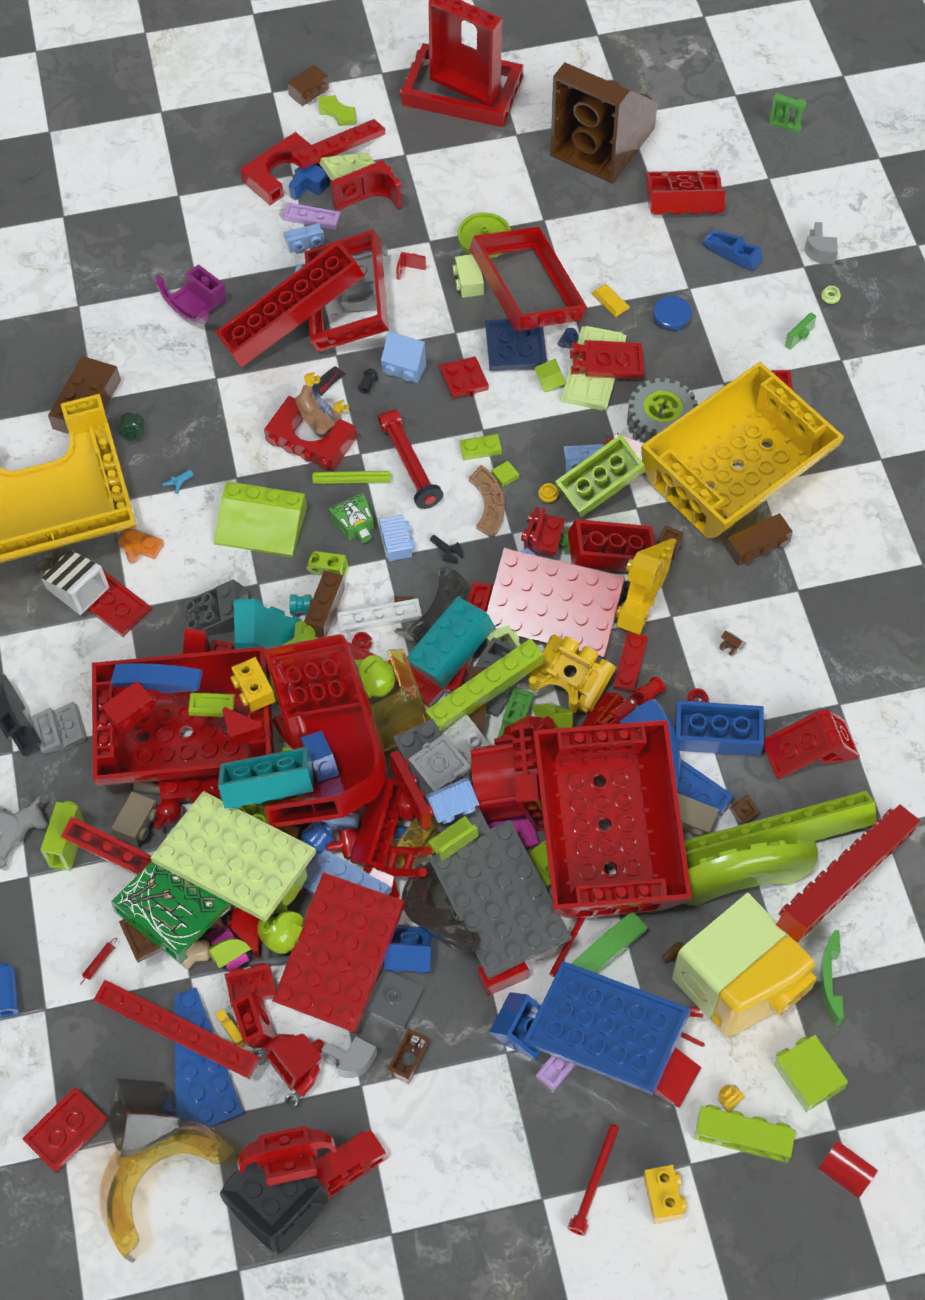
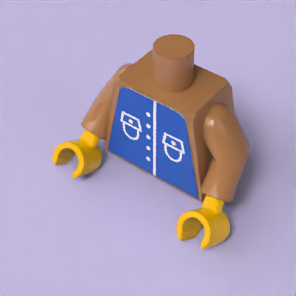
[295,372,349,435]

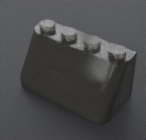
[109,1078,180,1158]

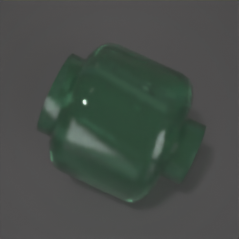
[118,412,145,441]

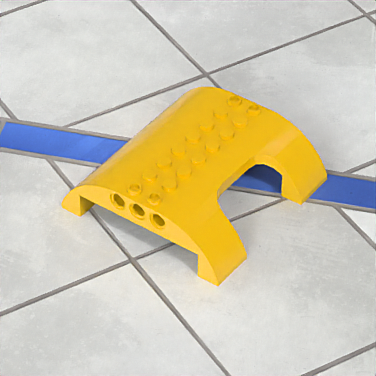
[0,394,137,563]

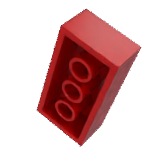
[567,519,655,572]

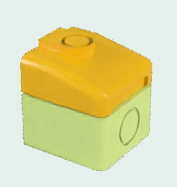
[672,892,817,1037]

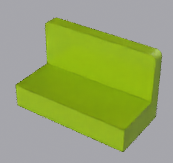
[428,816,479,862]

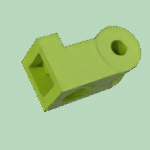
[306,551,349,579]

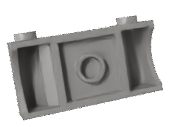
[341,242,388,312]

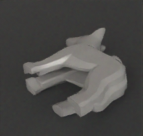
[0,796,48,871]

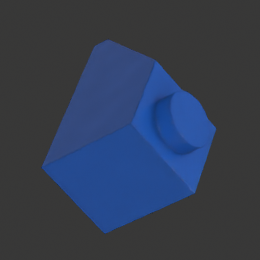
[300,731,339,782]

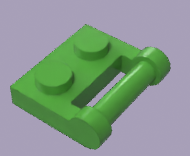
[769,93,806,133]

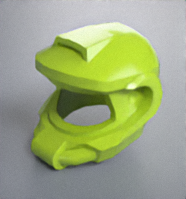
[354,655,395,698]
[258,903,304,954]

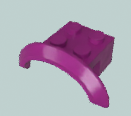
[156,264,226,325]

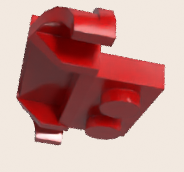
[237,1125,337,1186]

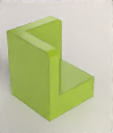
[534,359,566,392]

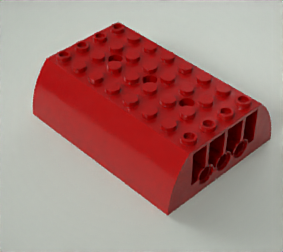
[92,646,274,787]
[533,720,692,918]

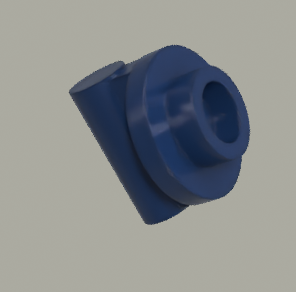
[557,327,579,347]

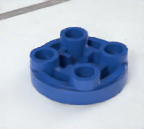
[653,296,691,332]

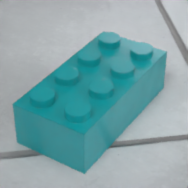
[405,597,495,690]
[218,747,313,809]

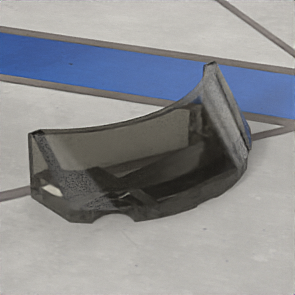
[394,567,467,644]

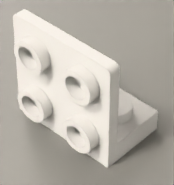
[441,714,490,775]

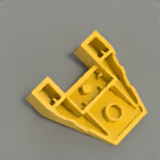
[615,538,676,634]

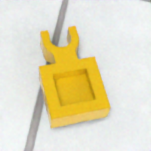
[215,1009,246,1048]

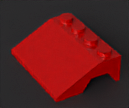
[645,170,726,215]

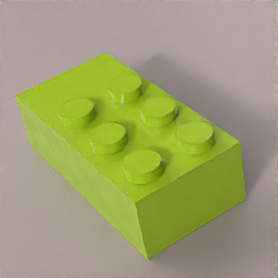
[555,434,645,519]

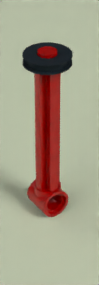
[377,409,444,509]

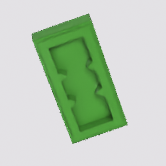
[785,312,816,350]

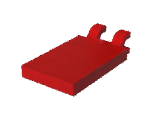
[570,340,644,379]

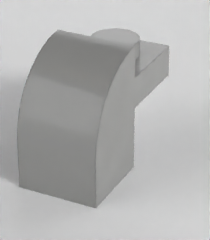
[805,222,837,264]
[322,1037,377,1078]

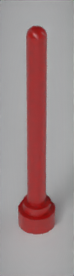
[567,1124,618,1236]

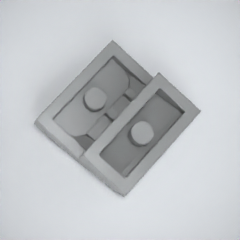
[32,702,87,754]

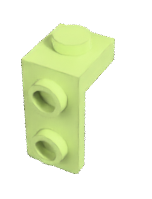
[486,625,521,648]

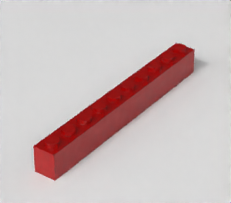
[776,804,921,943]

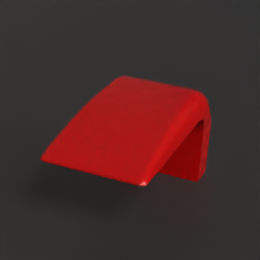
[264,634,387,827]

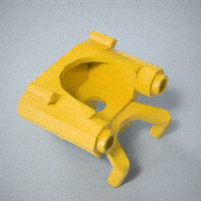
[528,634,616,714]

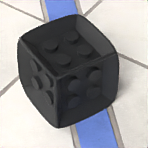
[220,1162,329,1255]

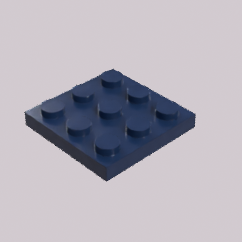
[485,319,547,371]

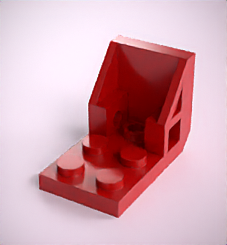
[763,709,860,780]

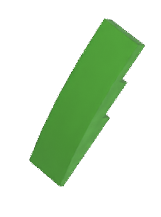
[497,687,534,738]
[571,913,648,974]

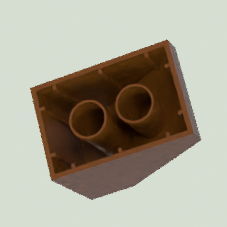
[550,62,658,184]

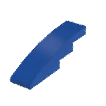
[111,663,203,693]

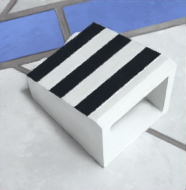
[41,550,110,615]

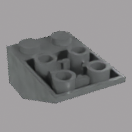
[182,579,249,636]
[467,637,522,716]

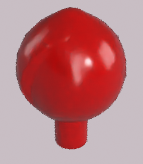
[153,799,182,830]

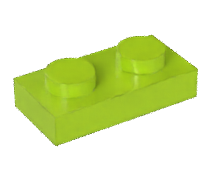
[459,434,502,461]

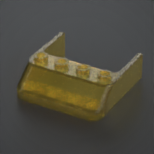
[370,648,428,752]

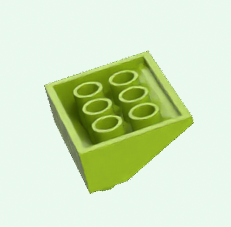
[214,481,307,557]

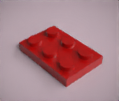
[22,1087,108,1173]

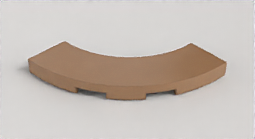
[469,465,505,539]

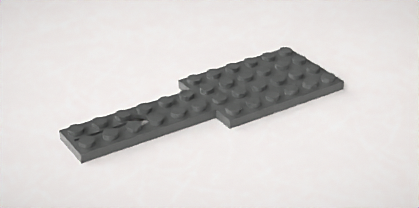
[393,719,571,980]

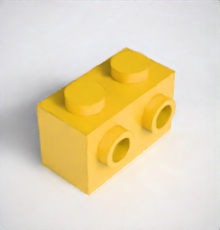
[230,657,275,712]
[643,1165,687,1224]

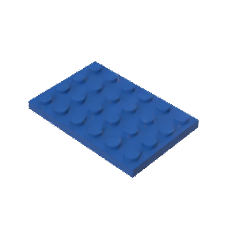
[523,961,691,1095]

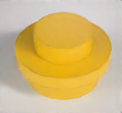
[538,483,558,503]

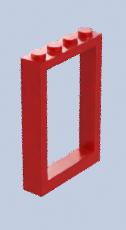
[399,43,524,128]
[469,227,587,331]
[304,229,389,352]

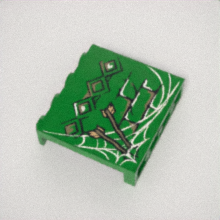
[111,861,236,964]

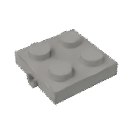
[408,734,471,792]

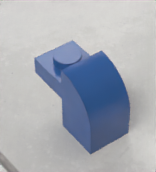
[289,165,330,200]

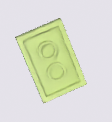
[320,152,375,180]

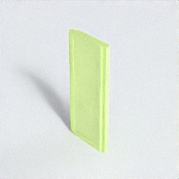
[561,326,627,410]

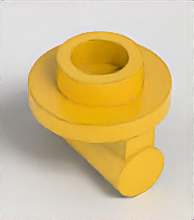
[717,1084,745,1112]

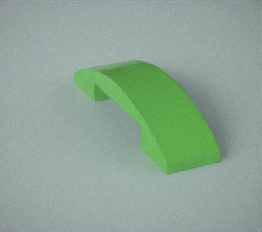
[819,930,844,1026]

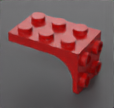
[330,160,403,211]

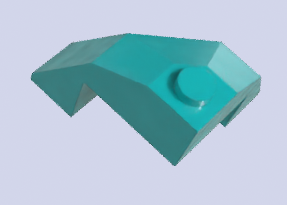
[234,599,302,669]

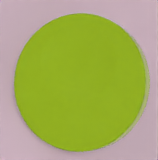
[458,212,511,258]

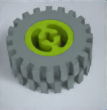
[627,378,698,443]

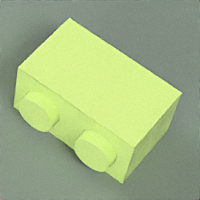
[452,254,484,298]

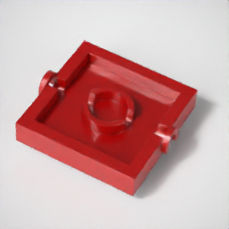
[439,356,489,399]

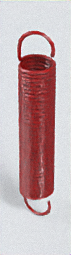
[80,937,117,985]

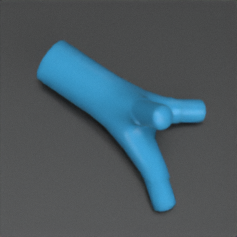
[162,469,194,494]

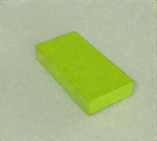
[188,693,235,717]

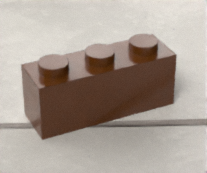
[725,513,793,566]
[304,570,345,638]

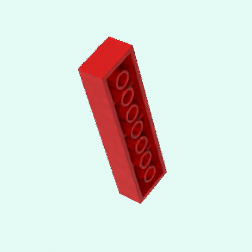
[215,241,365,368]

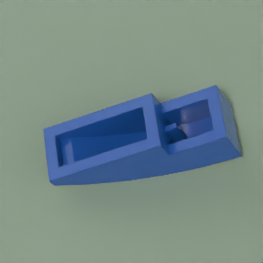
[702,230,763,270]

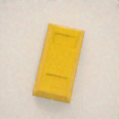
[591,283,630,317]

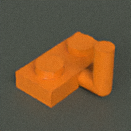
[118,528,164,563]

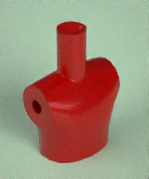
[327,828,360,858]

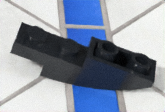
[0,674,42,756]

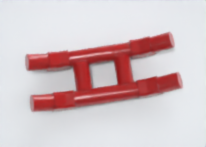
[363,845,432,879]

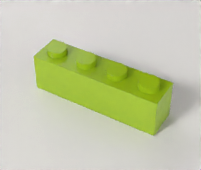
[694,1105,796,1163]

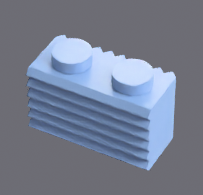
[379,514,415,562]
[425,777,479,824]

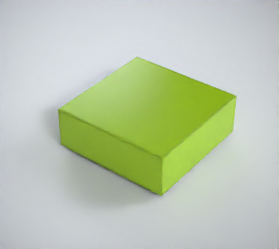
[492,461,519,487]

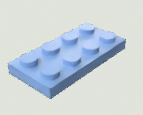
[302,850,392,895]

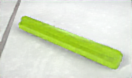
[312,471,391,484]

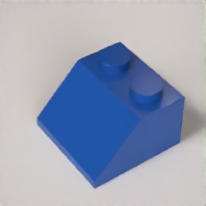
[384,925,434,974]
[489,992,540,1060]

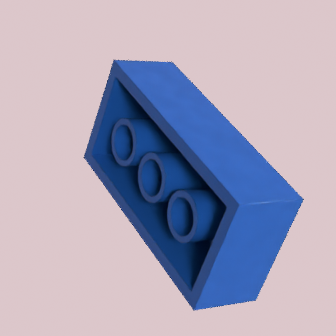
[674,700,764,756]

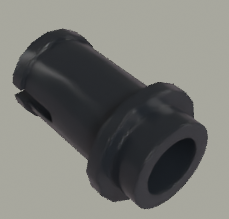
[358,368,378,394]

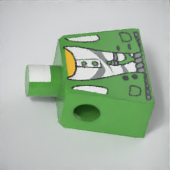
[329,493,374,543]

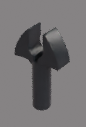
[430,535,463,564]

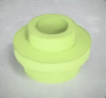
[821,286,841,304]

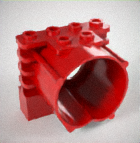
[470,722,544,832]

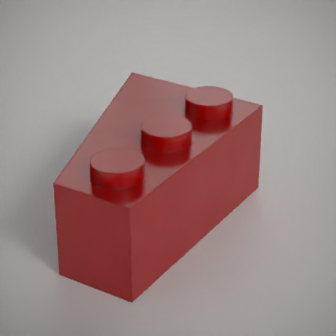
[314,1129,388,1198]

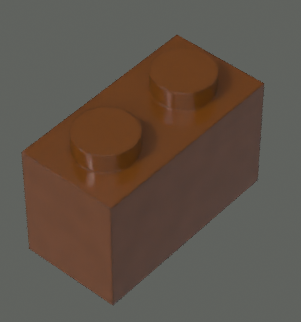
[287,65,329,106]

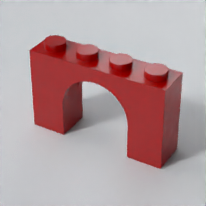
[240,132,323,206]
[264,395,357,472]

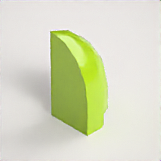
[208,938,251,968]

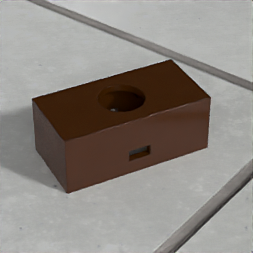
[387,1028,430,1085]

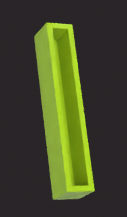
[426,638,544,734]

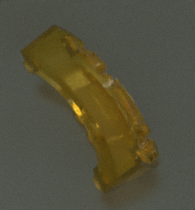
[99,1119,239,1263]

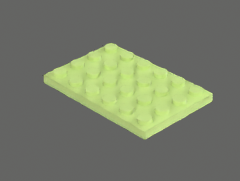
[151,791,316,922]

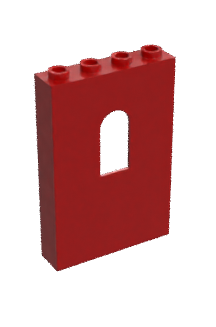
[428,0,502,107]

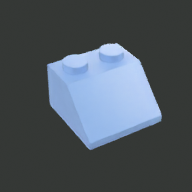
[381,331,426,383]

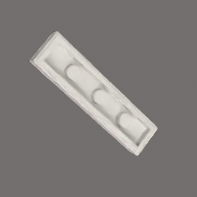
[337,598,422,634]

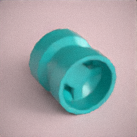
[289,594,312,615]

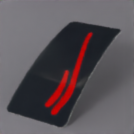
[312,366,346,396]

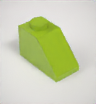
[532,702,573,729]

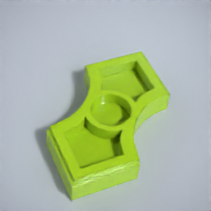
[318,95,356,126]

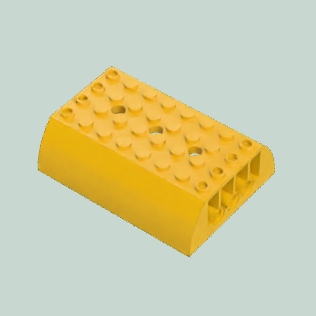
[641,361,844,538]

